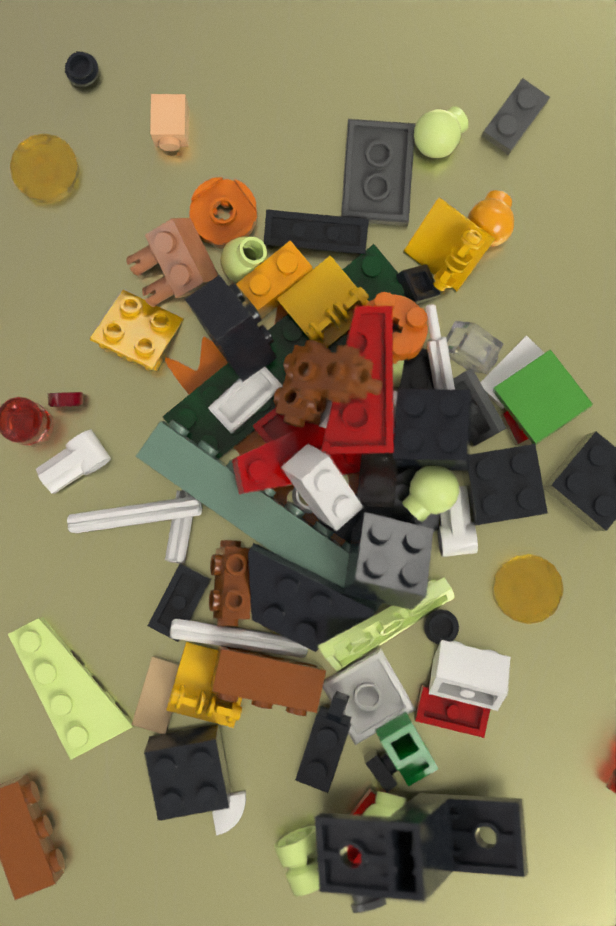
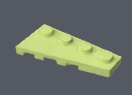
[318,578,455,672]
[8,617,134,760]

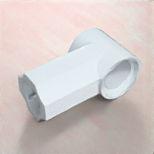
[36,429,111,494]
[438,486,478,557]

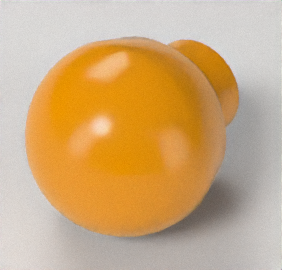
[467,190,514,247]

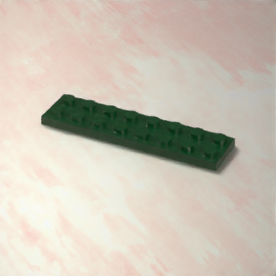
[162,244,405,460]

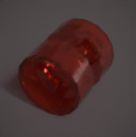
[0,397,54,447]

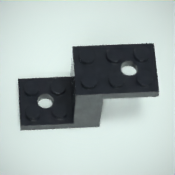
[315,793,528,902]

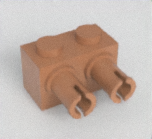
[126,218,218,307]

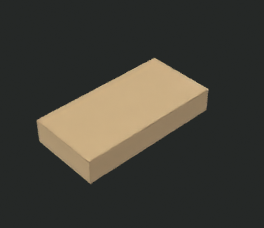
[131,656,180,734]

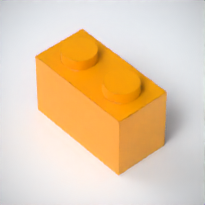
[236,241,313,319]

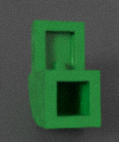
[375,711,439,787]

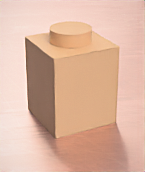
[150,94,189,151]

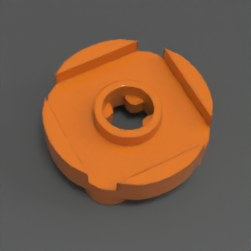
[189,177,257,249]
[365,292,428,364]

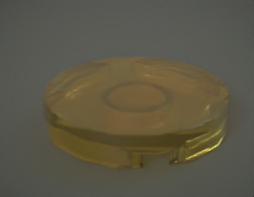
[10,133,80,203]
[492,554,564,624]

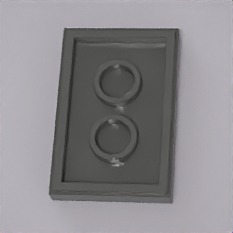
[341,119,415,226]

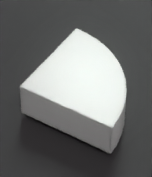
[212,791,246,835]

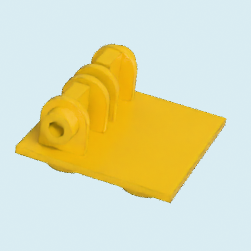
[403,197,495,291]
[277,255,369,348]
[90,290,184,371]
[166,642,242,728]

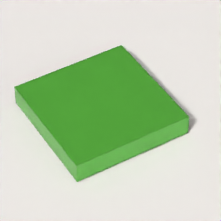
[493,349,593,445]

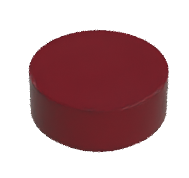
[47,392,83,407]

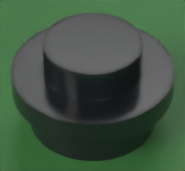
[65,52,99,87]
[424,609,459,644]

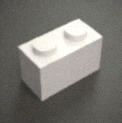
[281,444,363,531]
[428,640,511,711]

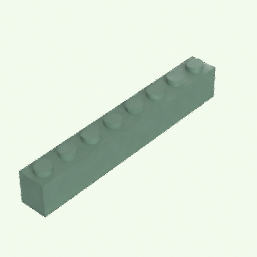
[136,419,382,619]

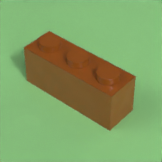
[210,646,326,716]
[0,774,65,900]

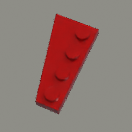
[321,306,394,454]
[232,423,370,495]

